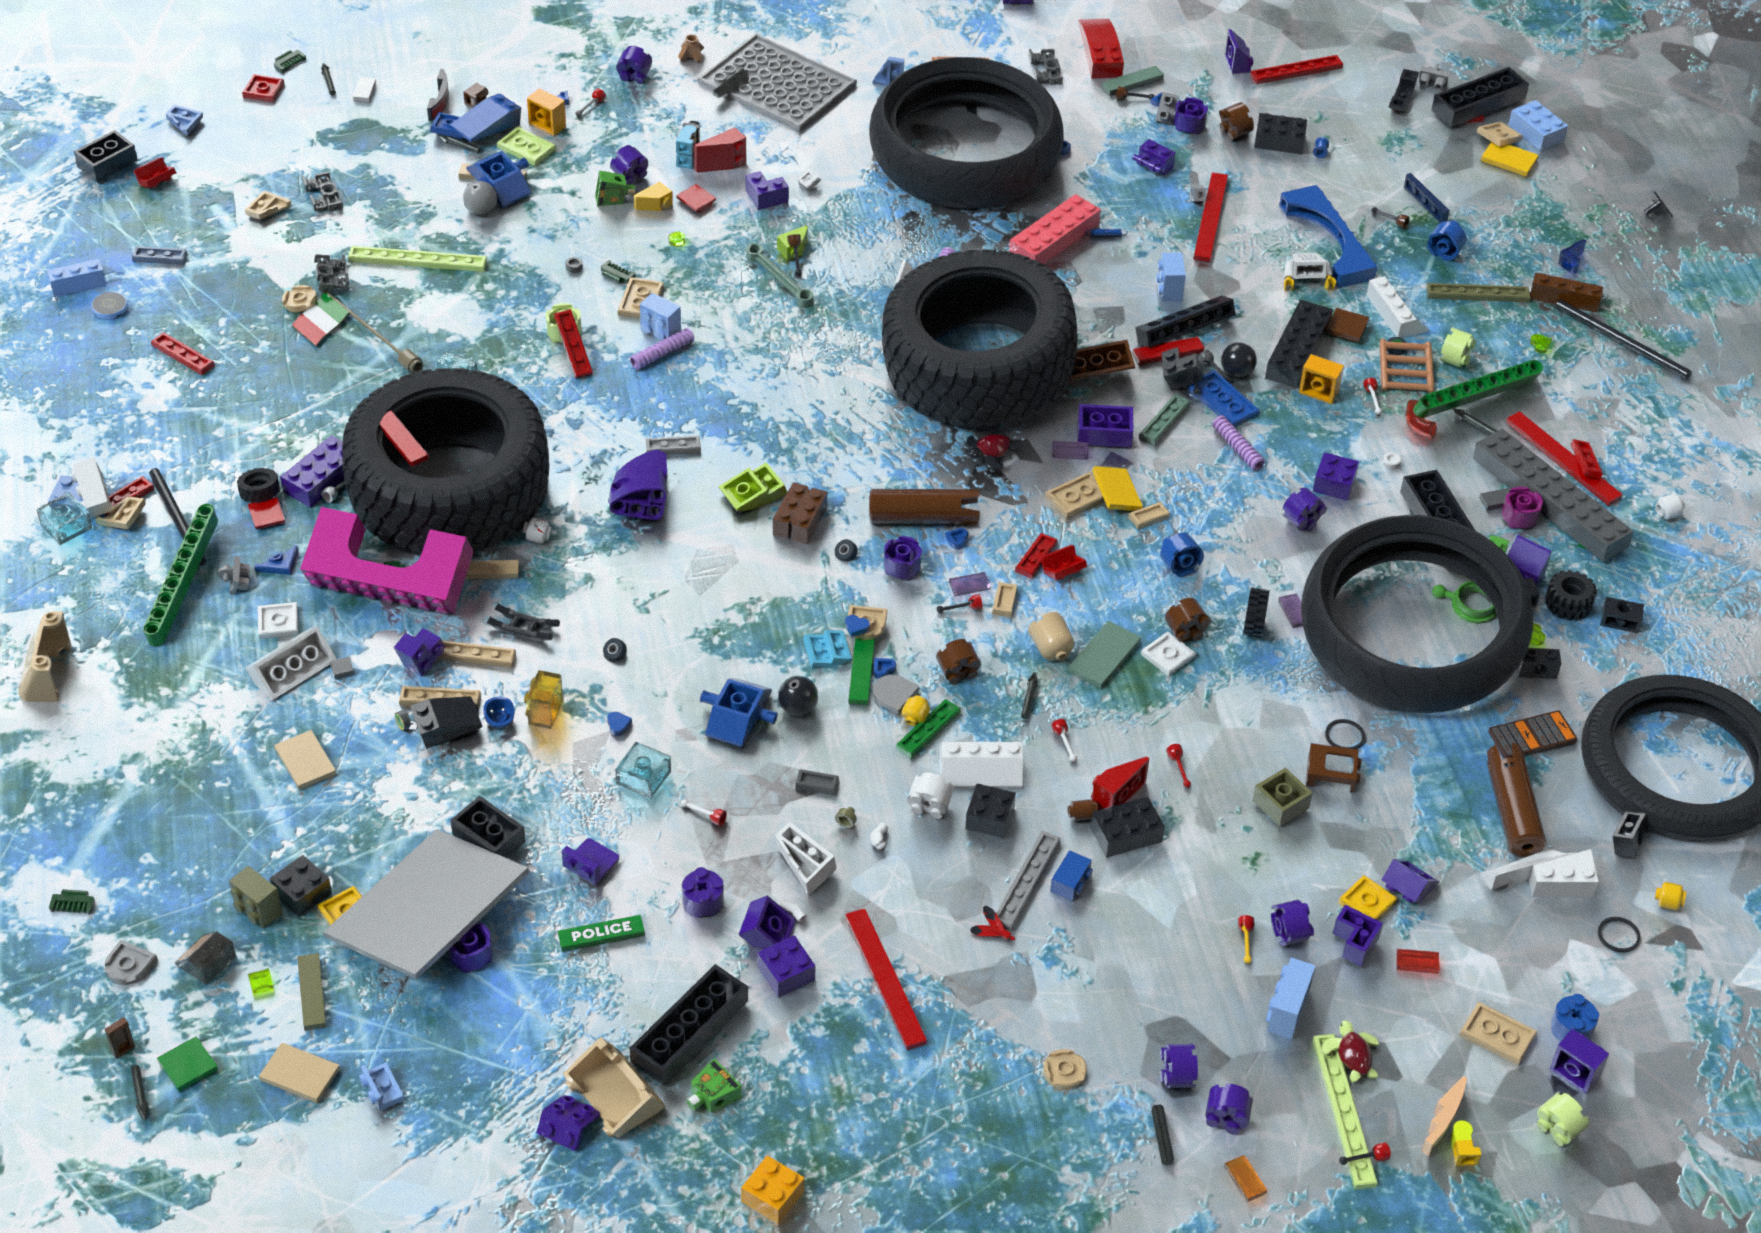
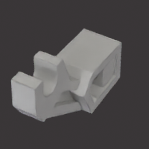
[1189,172,1206,201]

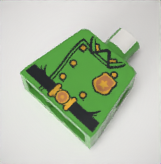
[595,170,635,206]
[686,1059,742,1113]

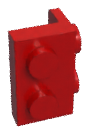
[134,157,177,189]
[1041,544,1087,580]

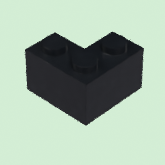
[1162,347,1204,391]

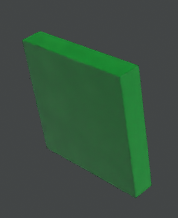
[157,1036,218,1092]

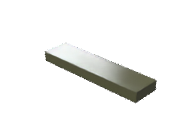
[297,953,326,1031]

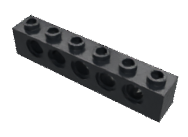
[1135,295,1236,347]

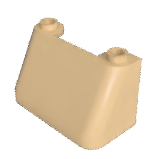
[18,611,71,702]
[563,1037,666,1138]

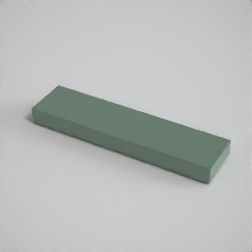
[1101,66,1164,95]
[1139,394,1190,445]

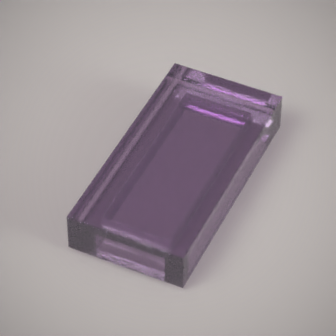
[1052,441,1089,460]
[949,572,991,597]
[1278,593,1303,628]

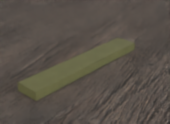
[1426,283,1530,303]

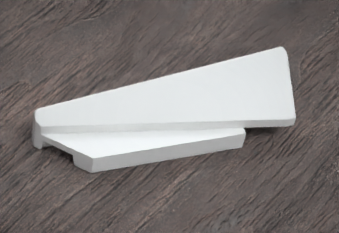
[1480,849,1575,890]

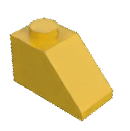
[634,181,673,211]

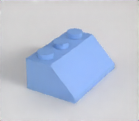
[47,259,106,297]

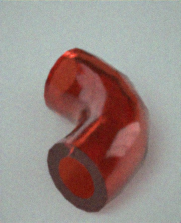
[1405,400,1437,439]

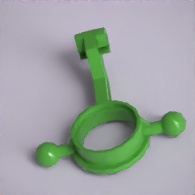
[1432,535,1510,624]

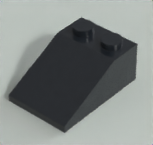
[410,696,483,749]

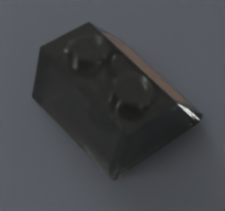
[174,931,236,985]

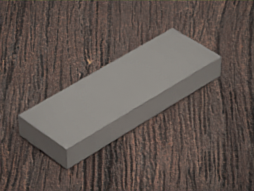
[645,435,701,455]

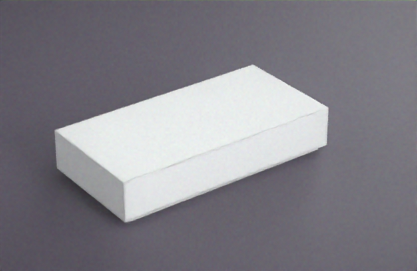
[353,77,376,102]

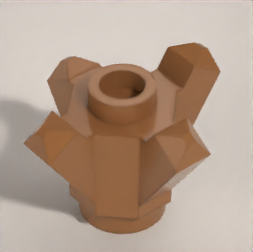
[678,34,705,62]

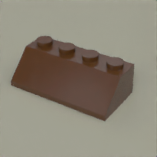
[1530,272,1603,313]
[1069,340,1135,381]

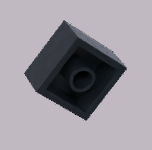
[965,783,1016,838]
[270,855,332,917]

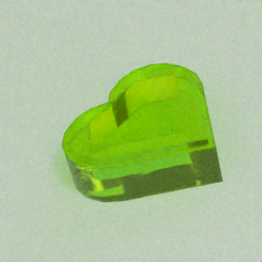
[1530,334,1552,353]
[1530,623,1546,646]

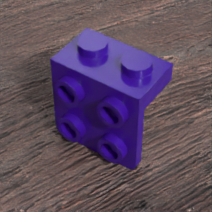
[561,838,619,885]
[536,1095,600,1151]

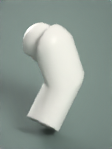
[870,823,888,850]
[779,900,807,923]

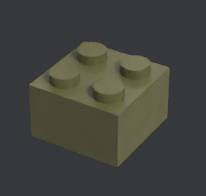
[1253,767,1313,827]
[229,866,282,929]

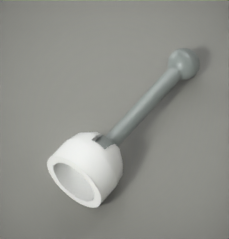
[321,480,345,503]

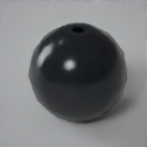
[1221,342,1257,378]
[778,676,818,716]

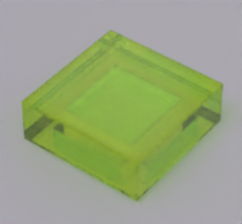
[248,968,274,995]

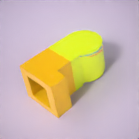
[1450,1120,1481,1166]

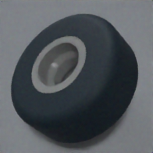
[835,539,858,561]
[603,638,627,661]

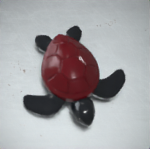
[966,433,1018,470]

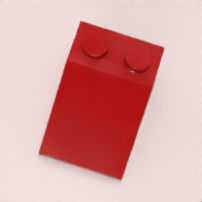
[694,127,747,173]
[1091,756,1150,810]

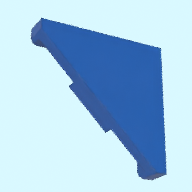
[254,545,298,575]

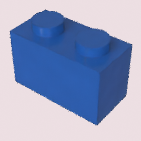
[1050,850,1093,901]

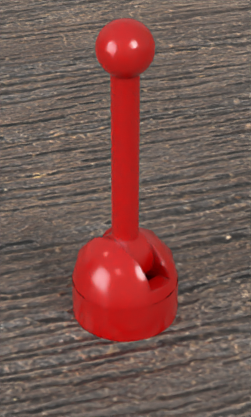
[1166,744,1191,788]

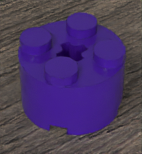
[616,46,653,84]
[1174,97,1208,135]
[610,145,648,185]
[1282,488,1327,531]
[884,536,922,581]
[682,867,724,918]
[1271,899,1314,946]
[449,923,492,973]
[1160,1043,1198,1088]
[1205,1083,1253,1134]

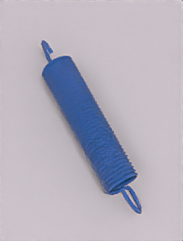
[1085,229,1128,236]

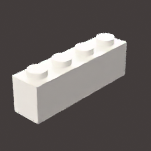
[1366,276,1429,338]

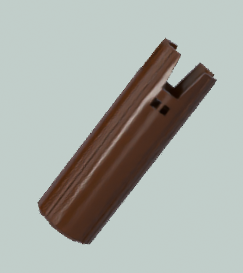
[869,489,980,524]
[1487,742,1547,857]

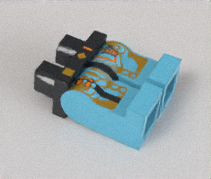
[676,121,700,169]

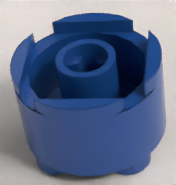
[1427,221,1467,261]
[1160,532,1204,577]
[1551,994,1600,1042]

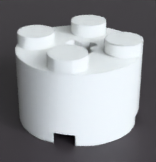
[908,773,954,819]

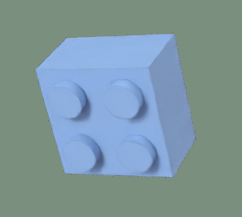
[1156,253,1186,301]
[640,293,681,340]

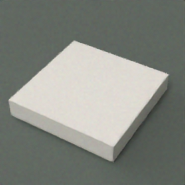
[258,602,298,639]
[1141,632,1196,676]

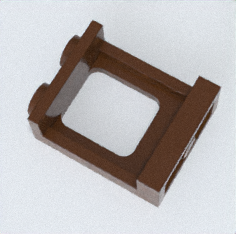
[1306,743,1362,793]

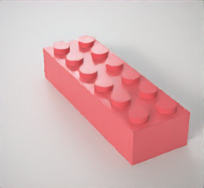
[1009,194,1101,264]

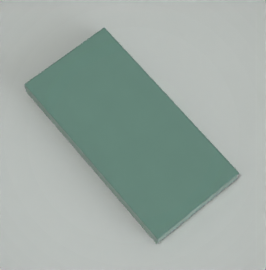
[1068,621,1141,689]

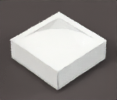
[797,169,821,191]

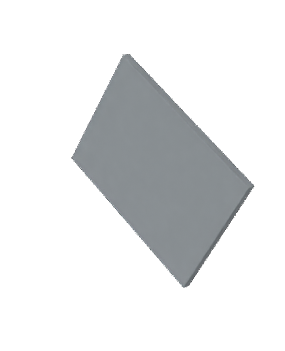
[698,33,857,132]
[323,829,530,980]

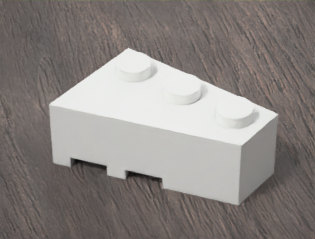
[71,457,112,518]
[775,822,837,896]
[1529,849,1599,897]

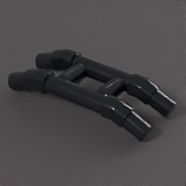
[487,603,560,642]

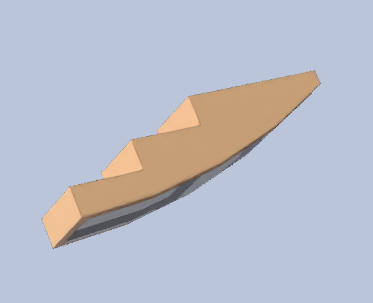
[1422,1076,1467,1157]

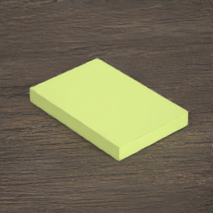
[497,127,556,166]

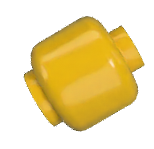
[901,696,930,726]
[1655,882,1687,911]

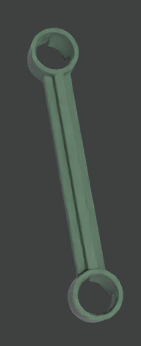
[746,243,814,308]

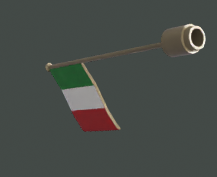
[292,290,423,374]

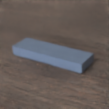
[132,246,187,265]

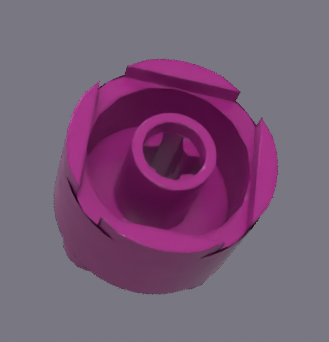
[1501,487,1543,529]

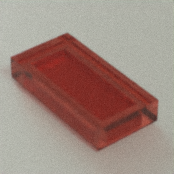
[1395,948,1440,974]

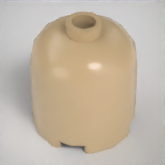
[1028,612,1074,661]

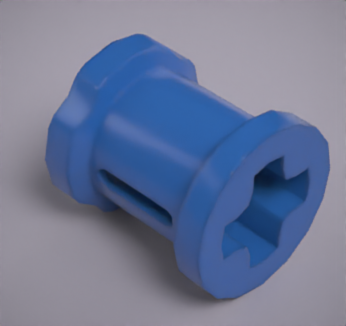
[1313,137,1329,158]

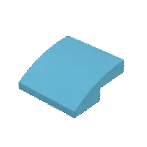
[803,630,852,668]

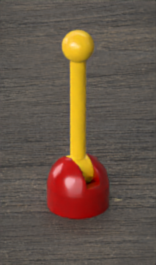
[1238,915,1255,964]

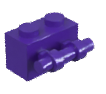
[1132,139,1176,175]

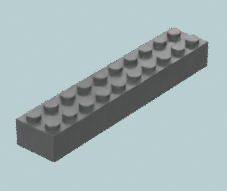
[1473,429,1634,562]

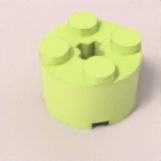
[545,303,582,343]
[1440,328,1477,368]
[1537,1092,1589,1146]

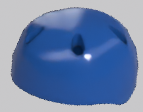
[483,696,515,729]

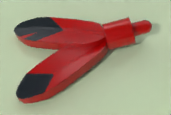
[970,906,1015,941]

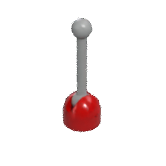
[575,88,606,117]

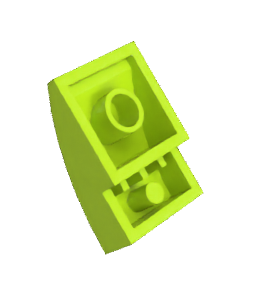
[718,462,787,512]

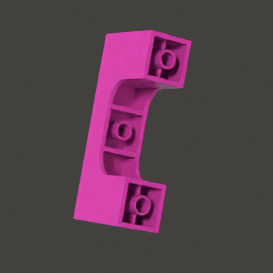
[300,507,474,614]

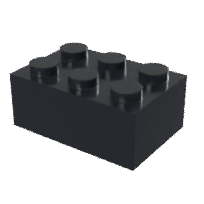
[1254,113,1308,154]
[73,130,138,182]
[450,795,526,858]
[1090,797,1165,858]

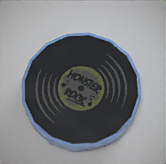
[91,292,128,319]

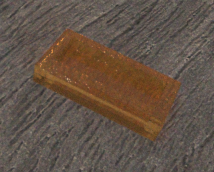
[1224,1155,1267,1202]

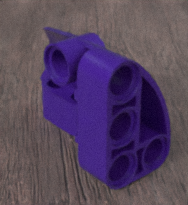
[608,449,667,520]

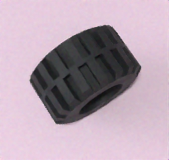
[1545,570,1597,620]

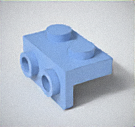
[359,1063,404,1111]

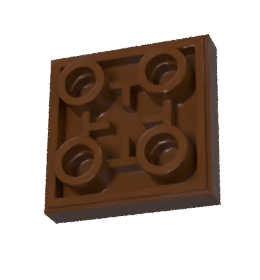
[1326,308,1369,343]

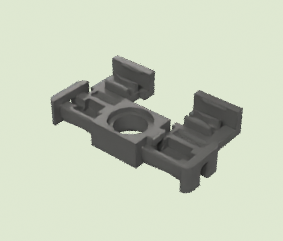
[1028,49,1063,85]
[302,172,343,212]
[314,254,349,292]

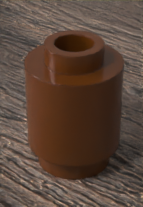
[1067,799,1098,821]

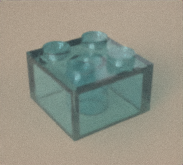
[36,492,93,545]
[615,742,671,799]

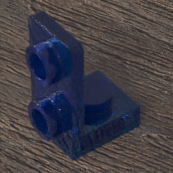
[1558,239,1587,275]

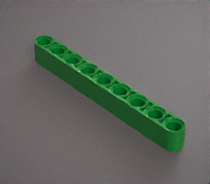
[1413,360,1543,418]
[143,503,218,646]

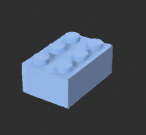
[1508,100,1568,151]
[1265,958,1316,1039]

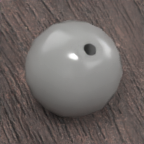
[463,180,497,215]

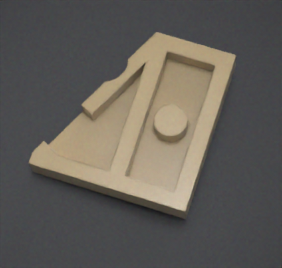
[245,191,292,220]
[95,497,146,529]

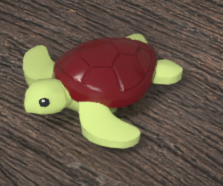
[1321,1020,1379,1083]

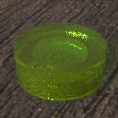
[668,231,685,247]

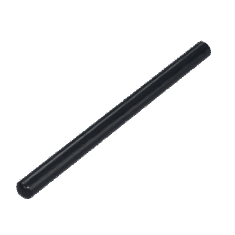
[1555,299,1692,379]

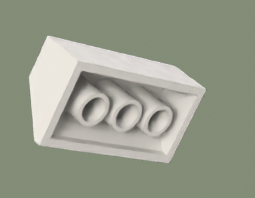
[245,626,337,700]
[941,742,1023,788]

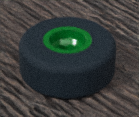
[1387,337,1407,355]

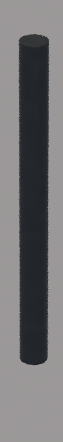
[149,468,206,566]

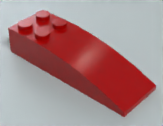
[1078,19,1124,79]

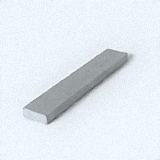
[996,831,1061,931]

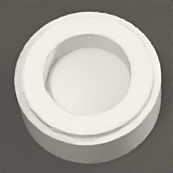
[1382,452,1401,470]

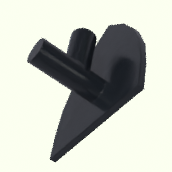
[1644,188,1673,217]

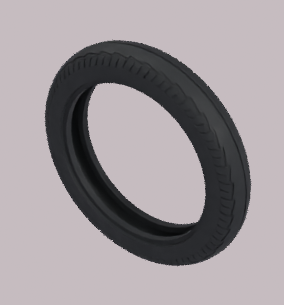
[1581,675,1761,841]

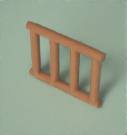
[1380,339,1434,393]

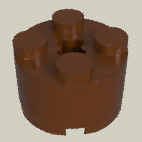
[1219,102,1254,140]
[1165,598,1211,642]
[936,639,981,684]

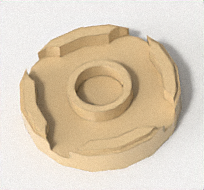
[282,285,317,312]
[1043,1049,1087,1090]

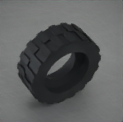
[237,468,280,503]

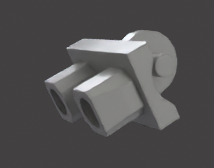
[1419,64,1449,90]
[1155,92,1179,124]
[218,556,250,595]

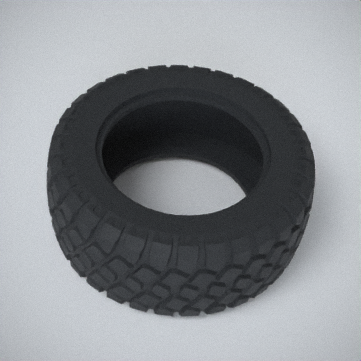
[882,249,1078,427]
[342,368,550,554]

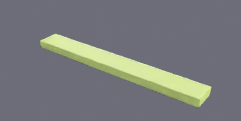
[348,246,487,272]
[1312,1034,1377,1190]

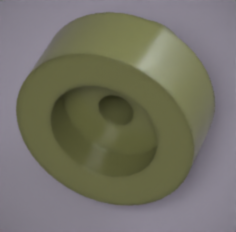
[835,807,857,828]

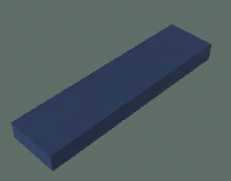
[1404,173,1450,223]

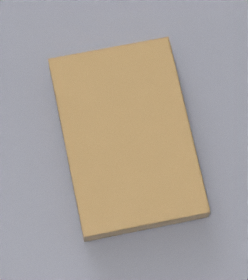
[617,277,664,319]
[1045,472,1105,519]
[274,730,336,790]
[1459,1002,1537,1065]
[259,1042,340,1103]

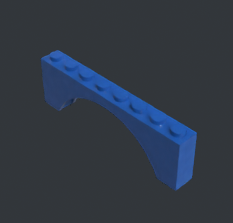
[1279,185,1377,288]

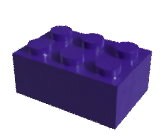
[1078,404,1134,447]

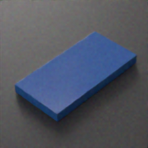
[1187,370,1260,427]

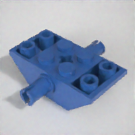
[466,151,531,208]
[700,678,778,747]

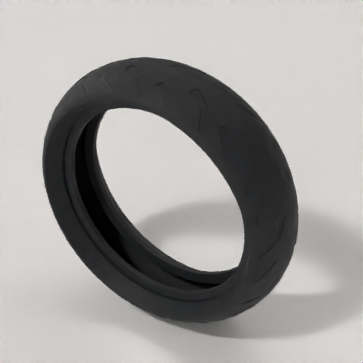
[869,57,1064,209]
[1301,515,1534,713]

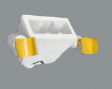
[1283,253,1336,291]

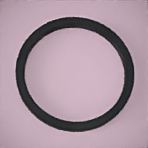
[1325,719,1365,749]
[1598,917,1641,953]

